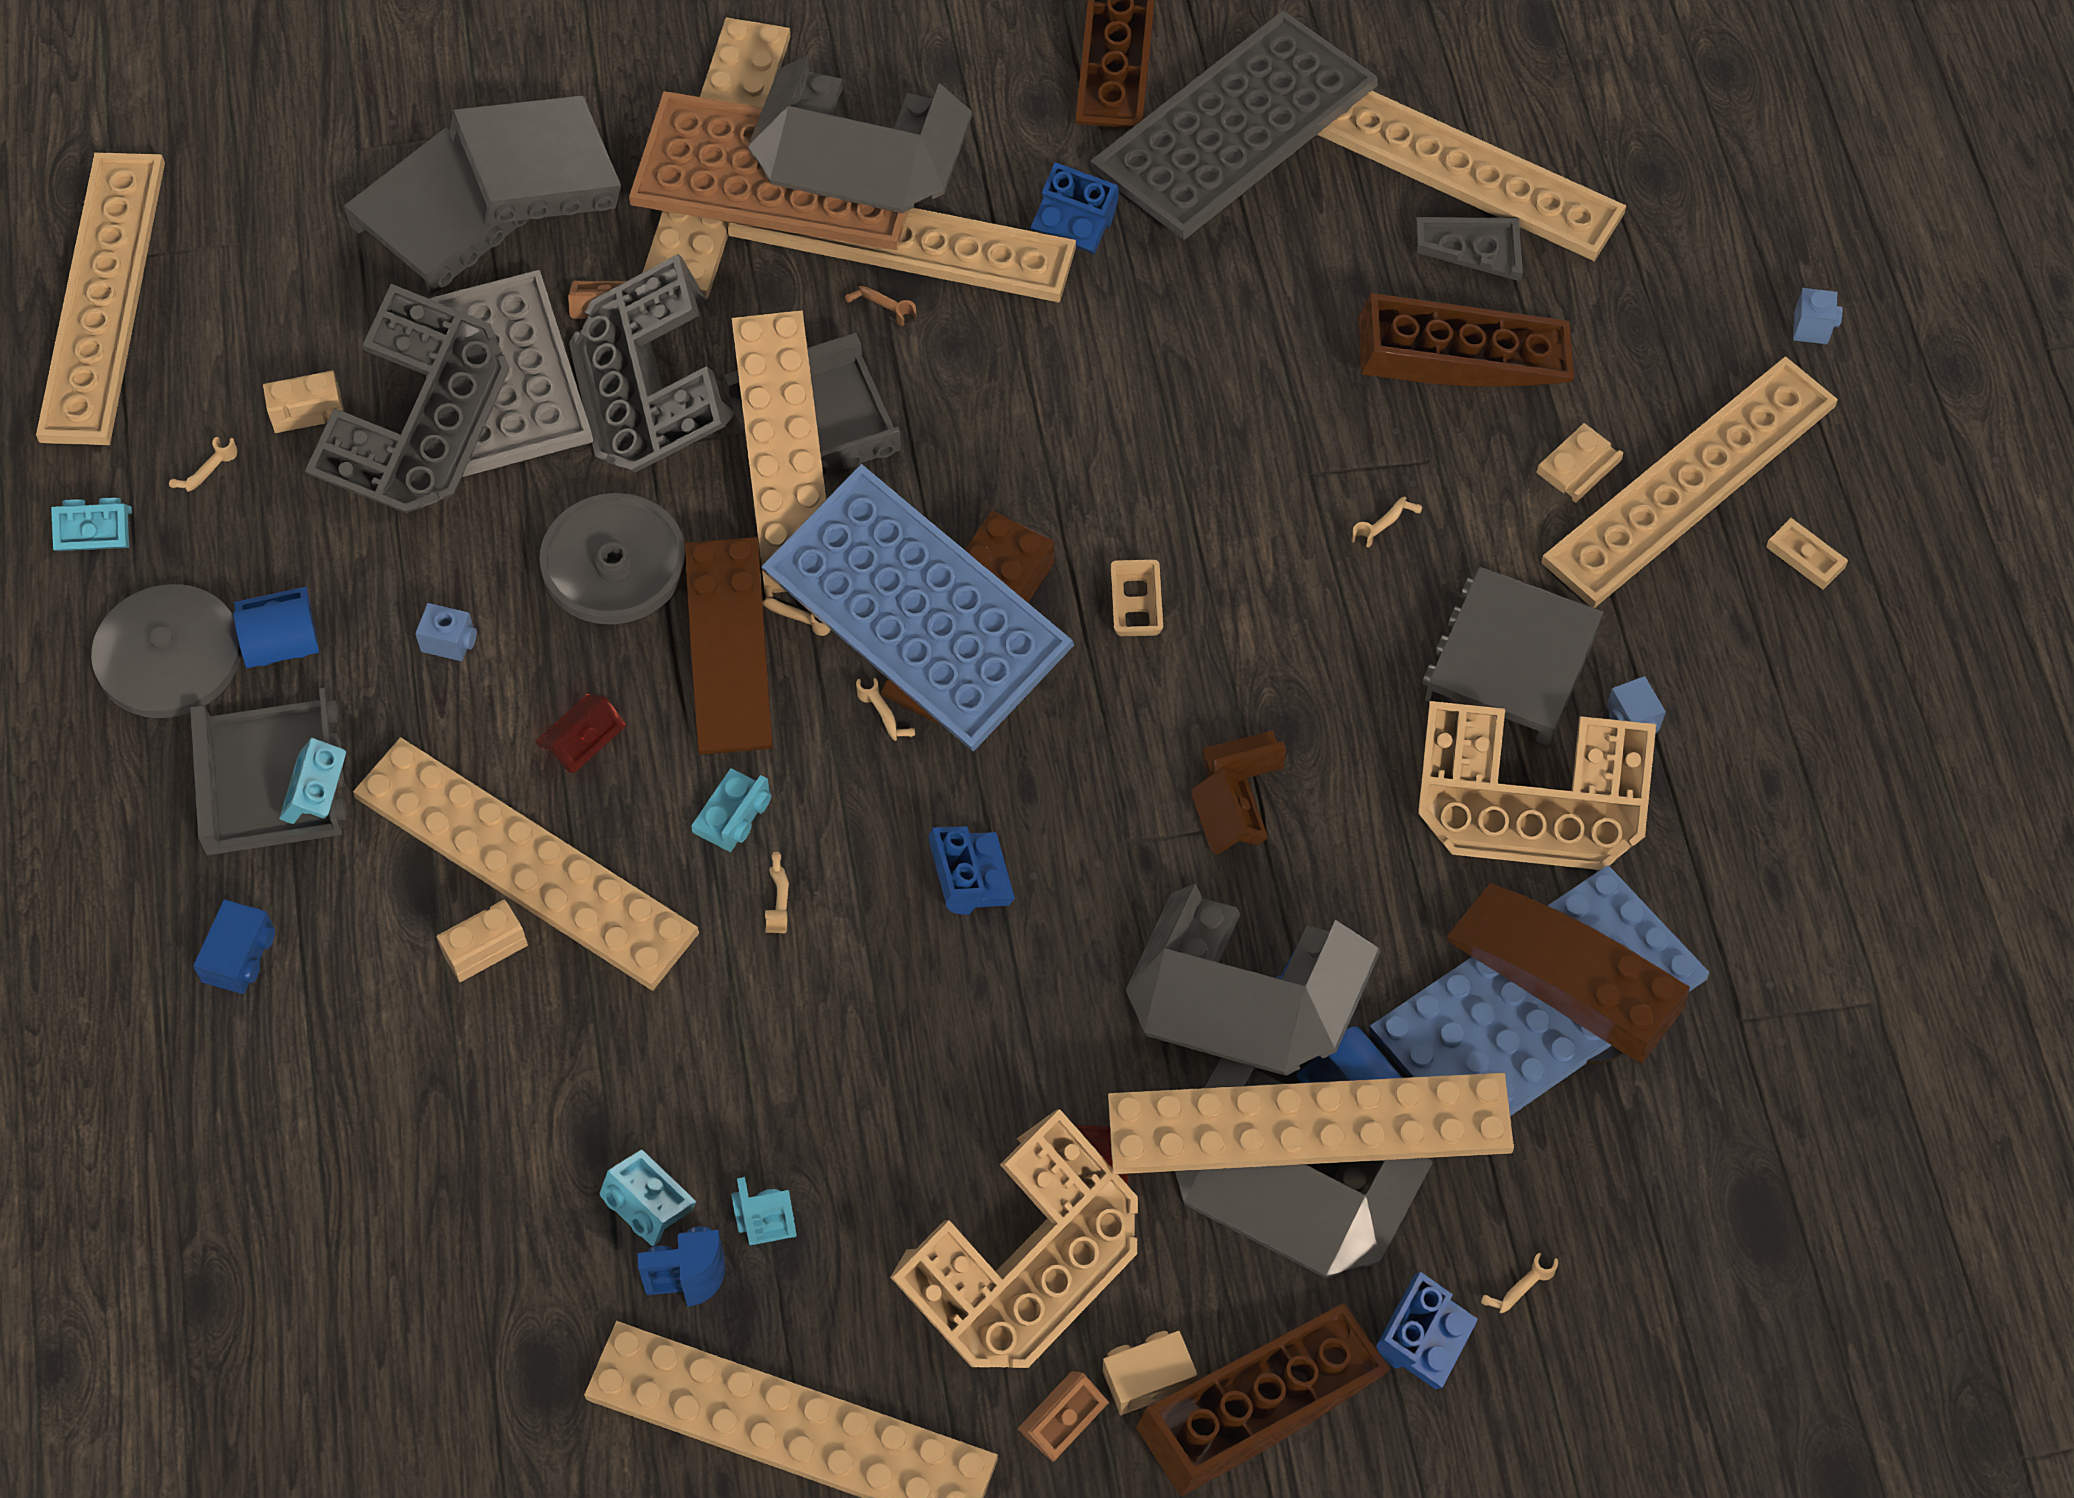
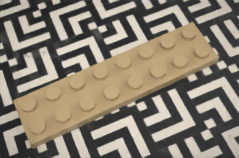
[732,310,826,593]

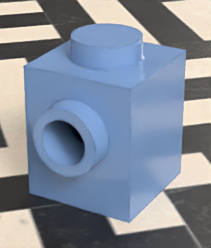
[1793,288,1843,344]
[415,603,477,661]
[1607,676,1666,734]

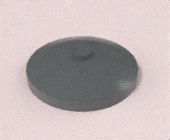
[539,493,686,624]
[91,584,242,718]

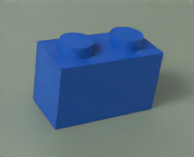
[193,900,275,994]

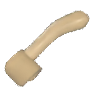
[169,437,237,492]
[1351,497,1422,547]
[763,585,831,636]
[856,678,915,741]
[765,852,789,933]
[1481,1253,1558,1313]

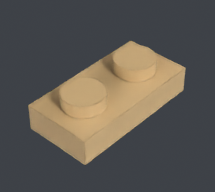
[1766,518,1848,590]

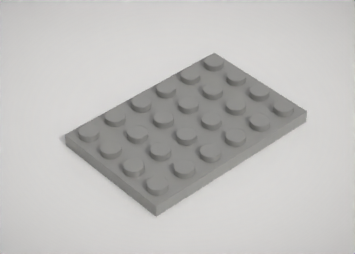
[426,270,593,477]

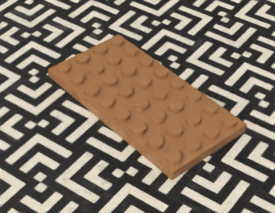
[629,91,908,250]

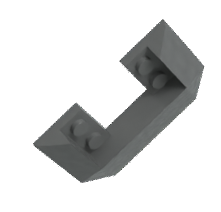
[748,55,972,213]
[569,254,735,473]
[305,284,510,513]
[1126,883,1380,1076]
[1174,1058,1433,1278]

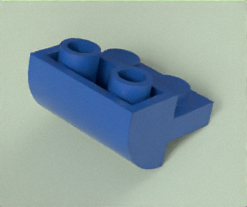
[1031,162,1119,255]
[233,586,319,668]
[928,826,1015,915]
[1295,1026,1403,1083]
[637,1227,725,1307]
[1377,1272,1478,1389]

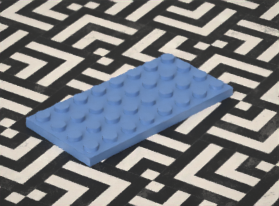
[762,464,1074,752]
[1369,865,1709,1116]

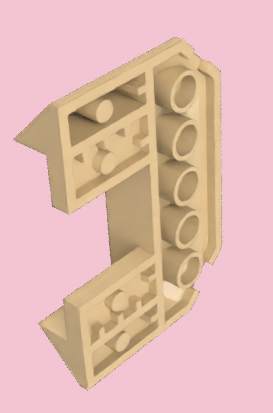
[1418,701,1656,870]
[890,1109,1138,1368]

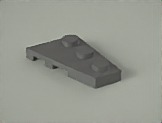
[1415,217,1523,282]

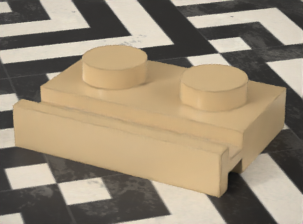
[1537,423,1623,503]

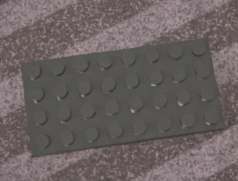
[1090,10,1378,240]

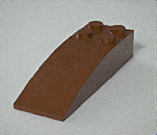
[1075,0,1155,128]
[1358,293,1574,387]
[881,510,1055,727]
[685,537,773,755]
[1446,883,1690,1064]
[1136,1303,1390,1497]

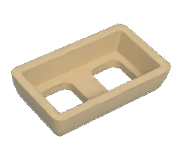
[1111,560,1163,637]

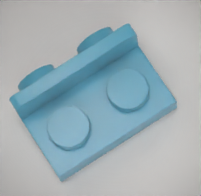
[51,498,132,551]
[279,738,346,824]
[691,768,771,852]
[600,1149,696,1246]
[731,1177,797,1245]

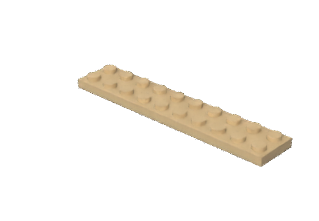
[643,17,791,299]
[1317,91,1626,261]
[36,153,165,445]
[728,208,1076,303]
[1541,356,1838,608]
[353,737,699,991]
[1108,1073,1514,1174]
[584,1321,998,1498]

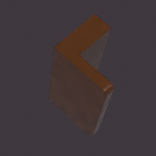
[1202,730,1286,778]
[1191,768,1268,854]

